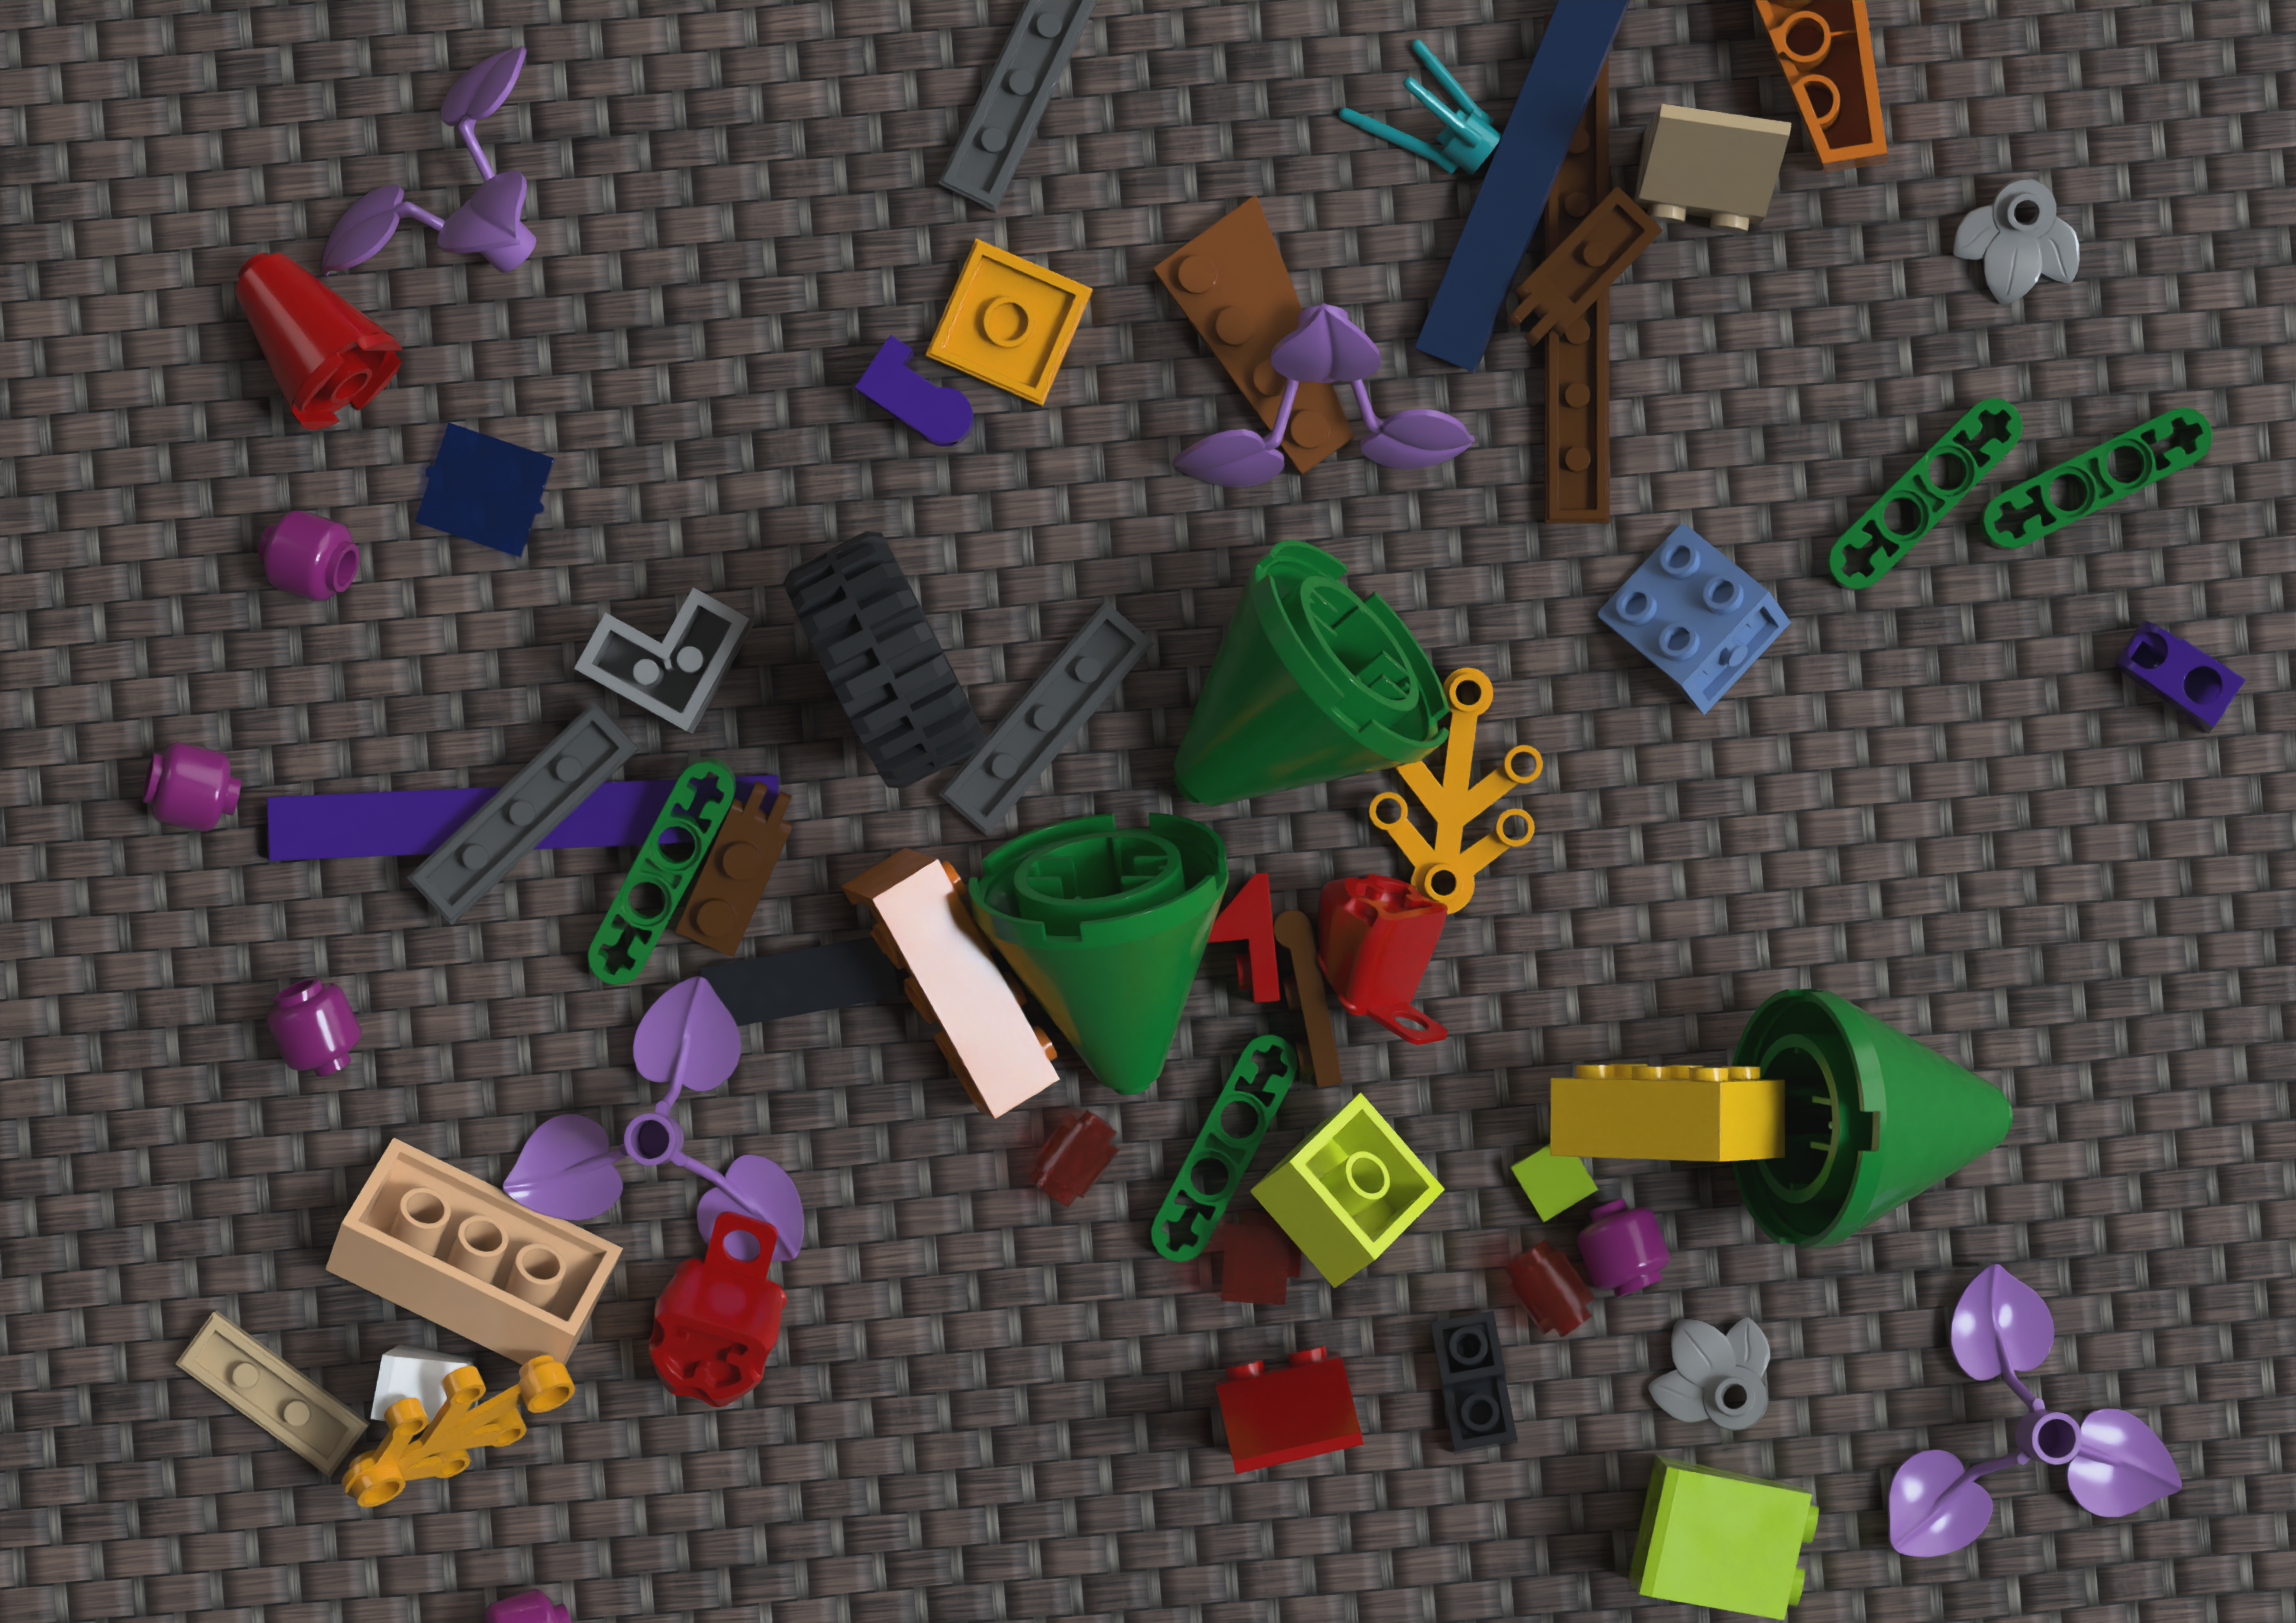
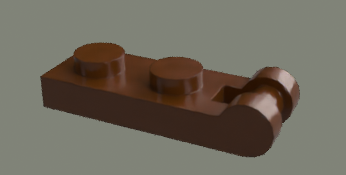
[1274,910,1343,1088]

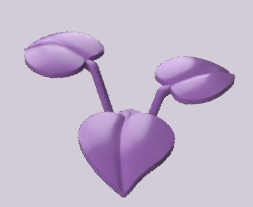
[321,45,536,277]
[1173,303,1475,487]
[503,976,804,1261]
[1887,1264,2182,1557]

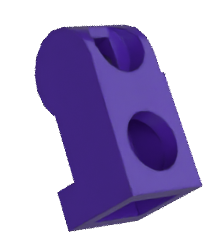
[855,335,974,447]
[2114,620,2246,734]

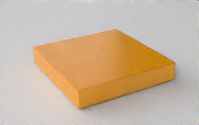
[925,239,1093,408]

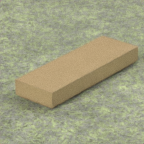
[176,1311,371,1477]

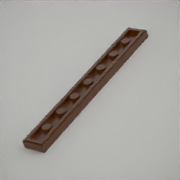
[1543,14,1610,524]

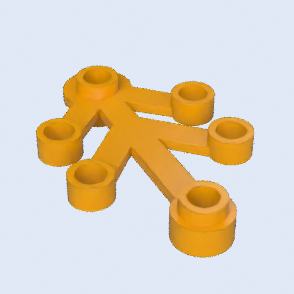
[1368,668,1543,914]
[341,1355,575,1507]

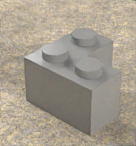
[574,587,755,734]

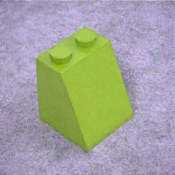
[1628,1454,1819,1620]

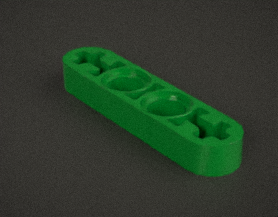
[1825,398,2023,591]
[1979,407,2213,551]
[588,757,736,985]
[1151,1034,1298,1262]

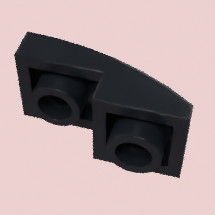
[1431,1311,1518,1455]

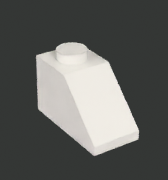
[370,1345,482,1425]

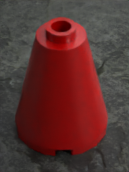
[235,252,402,430]

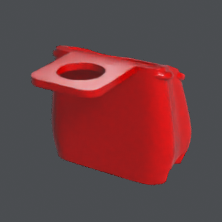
[1316,873,1448,1045]
[648,1211,787,1407]

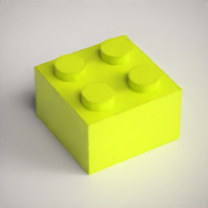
[1250,1092,1445,1288]

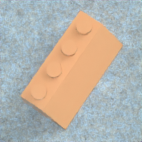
[325,1138,623,1365]

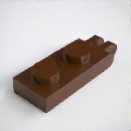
[1506,186,1663,346]
[675,780,793,958]

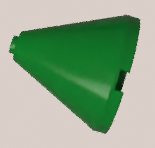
[1173,540,1449,807]
[968,812,1229,1095]
[1731,989,2013,1249]

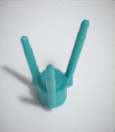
[1339,39,1502,176]

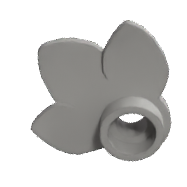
[1953,178,2080,305]
[1648,1317,1771,1431]

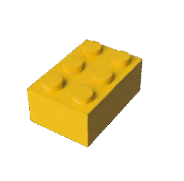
[1550,1064,1785,1162]

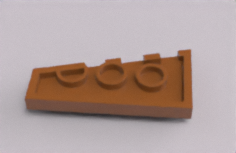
[1153,194,1354,476]

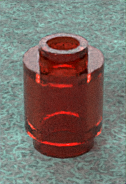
[1028,1109,1120,1207]
[1504,1239,1595,1338]

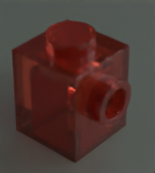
[1220,1210,1301,1305]

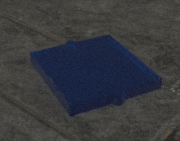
[415,423,555,558]

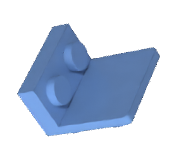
[1598,524,1791,715]

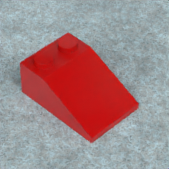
[1215,1345,1364,1474]

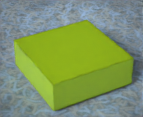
[1510,1142,1598,1222]

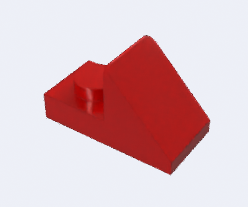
[1207,872,1280,1003]

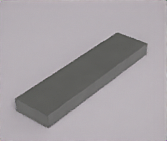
[938,0,1098,213]
[939,601,1154,836]
[408,702,640,925]

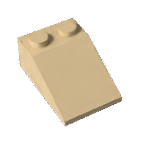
[1634,104,1791,233]

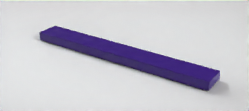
[267,775,780,861]

